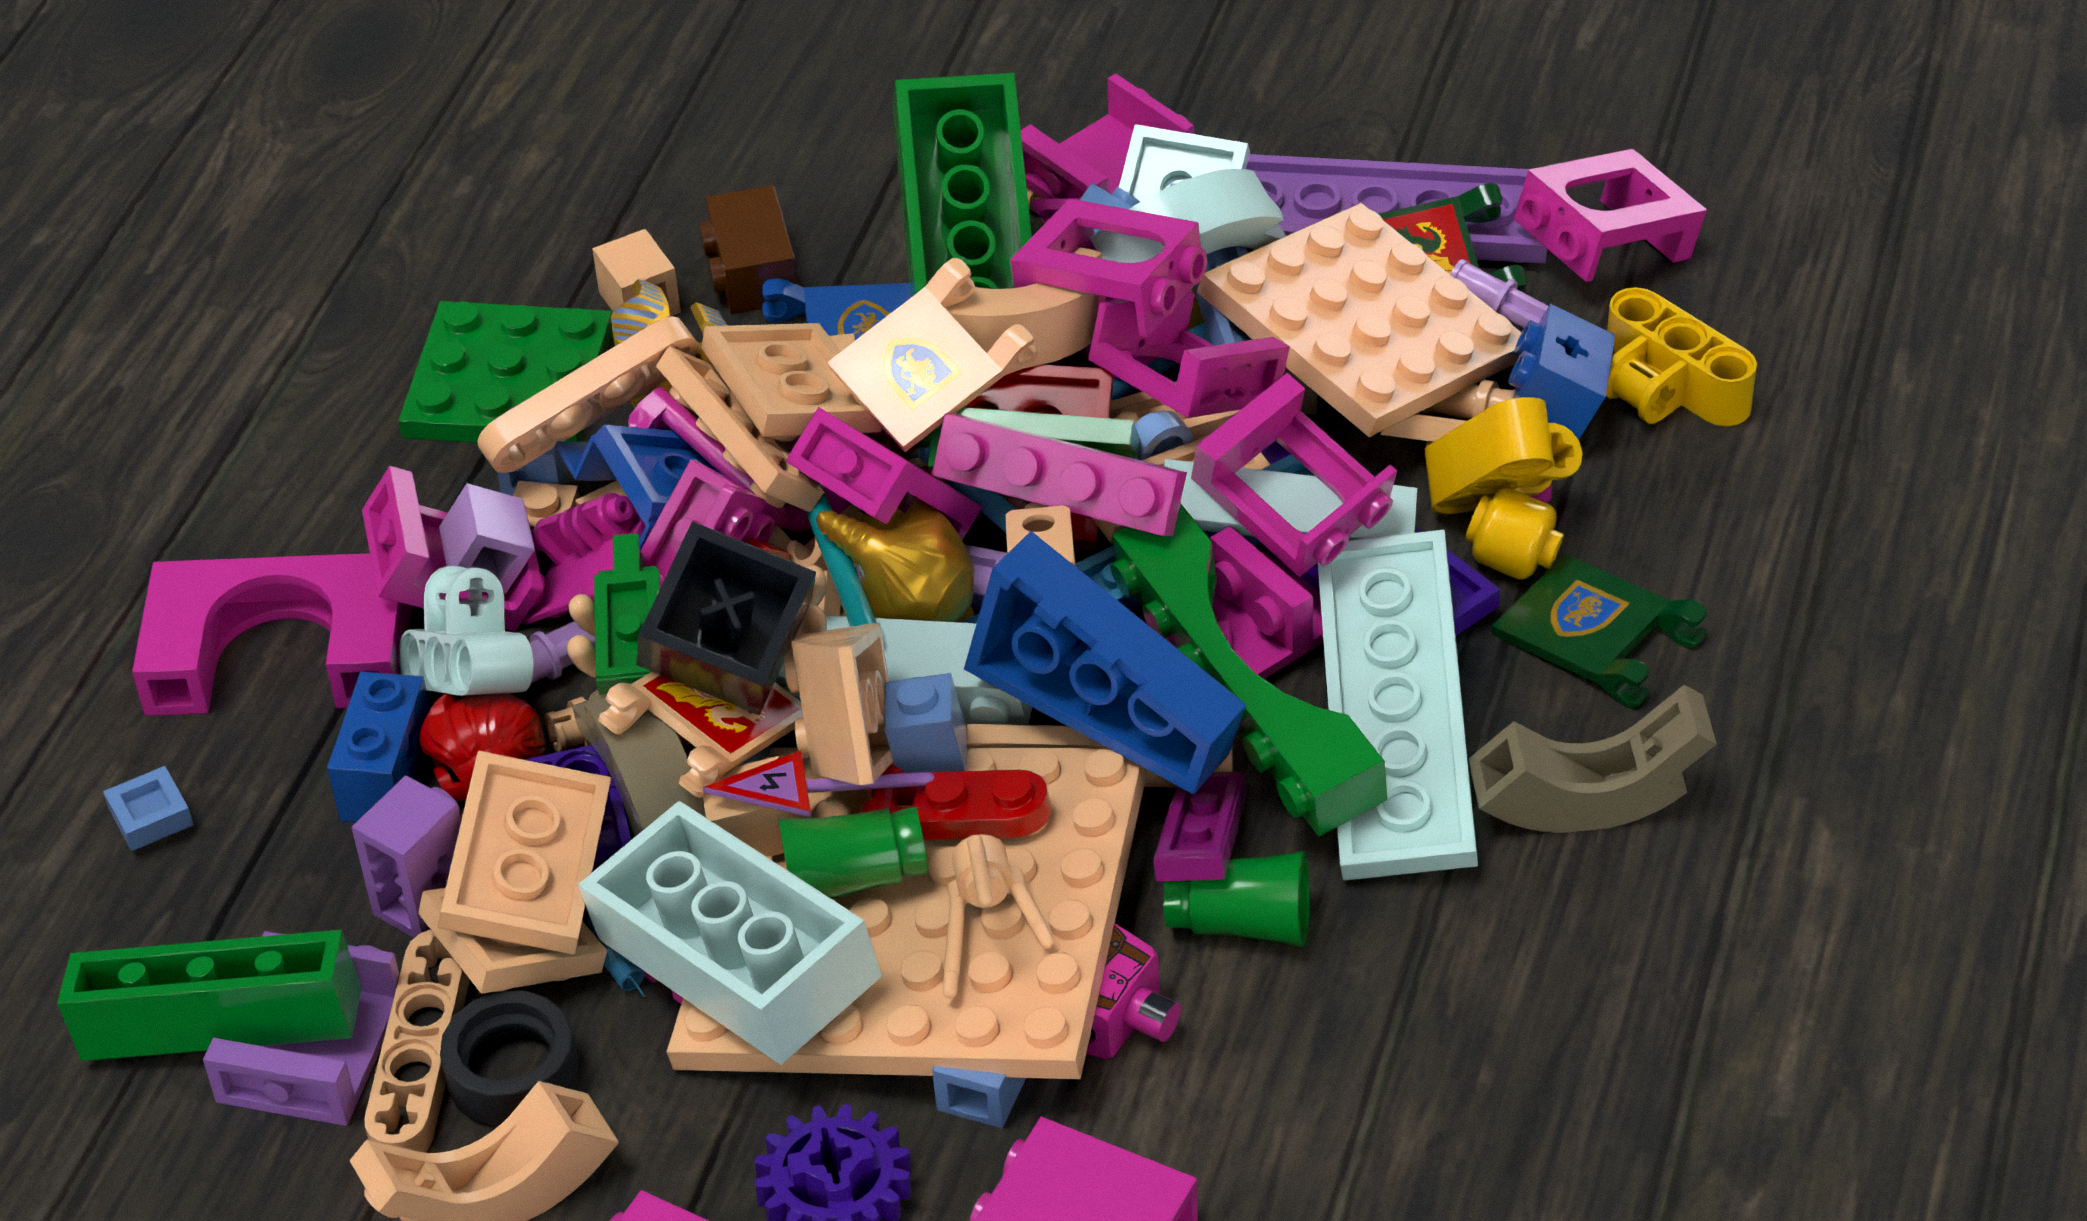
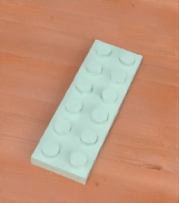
[1318,530,1478,881]

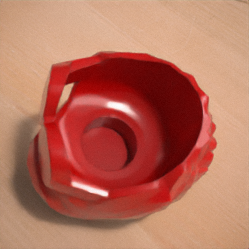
[419,693,546,802]

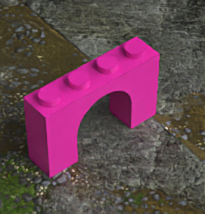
[132,553,413,716]

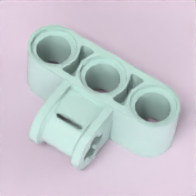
[399,565,534,696]

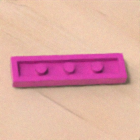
[932,413,1187,536]

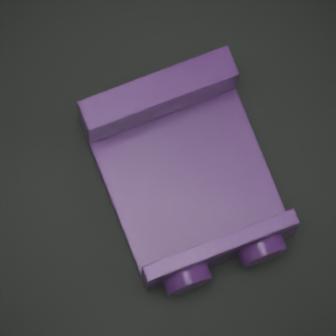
[203,931,400,1126]

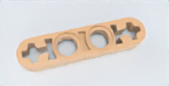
[478,316,698,473]
[365,929,470,1153]

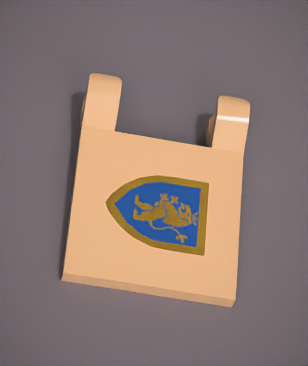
[827,258,1037,452]

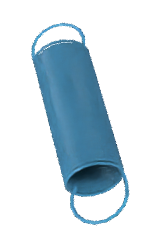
[587,919,645,997]

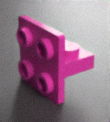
[641,459,777,584]
[1210,526,1324,679]

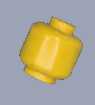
[1465,488,1564,580]

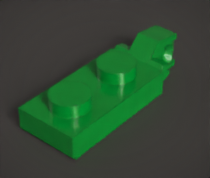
[594,533,662,695]

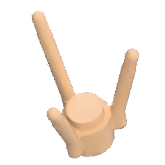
[943,834,1055,999]

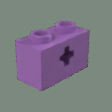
[351,775,461,938]

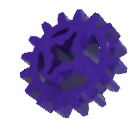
[754,1104,912,1221]

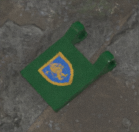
[1492,554,1707,709]

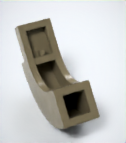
[1468,685,1717,833]
[572,690,706,837]

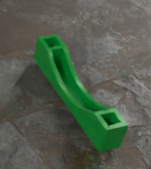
[1110,503,1388,837]

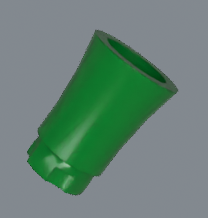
[778,807,929,899]
[1163,851,1310,947]

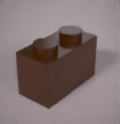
[698,185,797,314]

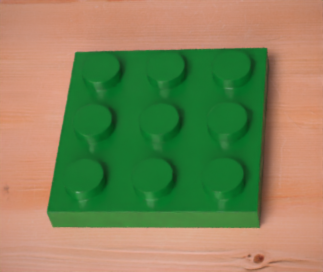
[399,301,613,443]

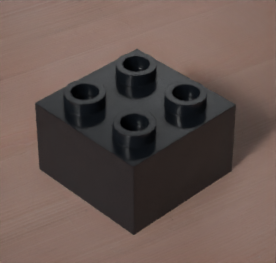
[636,521,816,715]

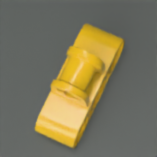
[1606,287,1757,427]
[1425,397,1582,514]

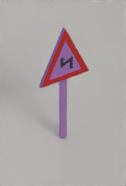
[703,750,934,817]

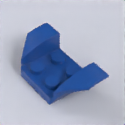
[555,425,723,551]

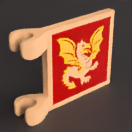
[598,672,803,798]

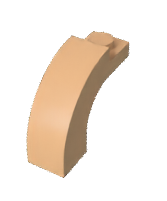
[945,247,1106,368]
[350,1081,619,1221]

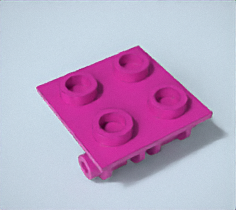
[521,493,645,626]

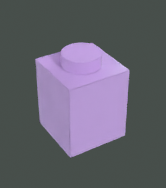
[439,483,535,594]

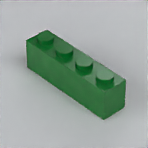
[57,930,362,1061]

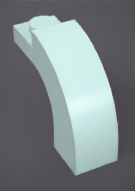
[1090,168,1286,263]

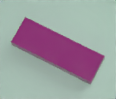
[1154,772,1247,881]

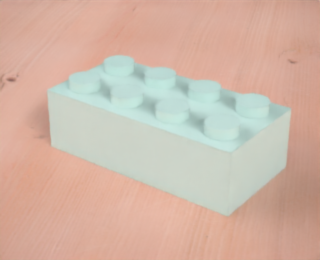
[578,801,882,1065]

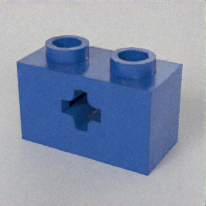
[1508,304,1615,440]
[327,671,431,822]

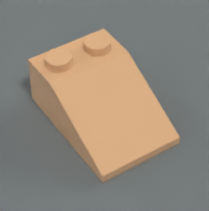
[784,622,894,785]

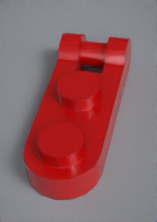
[860,765,1052,840]

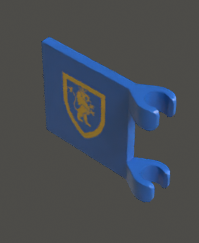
[762,278,911,340]

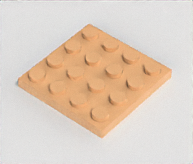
[1197,203,1521,437]

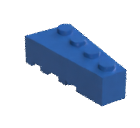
[964,531,1246,795]

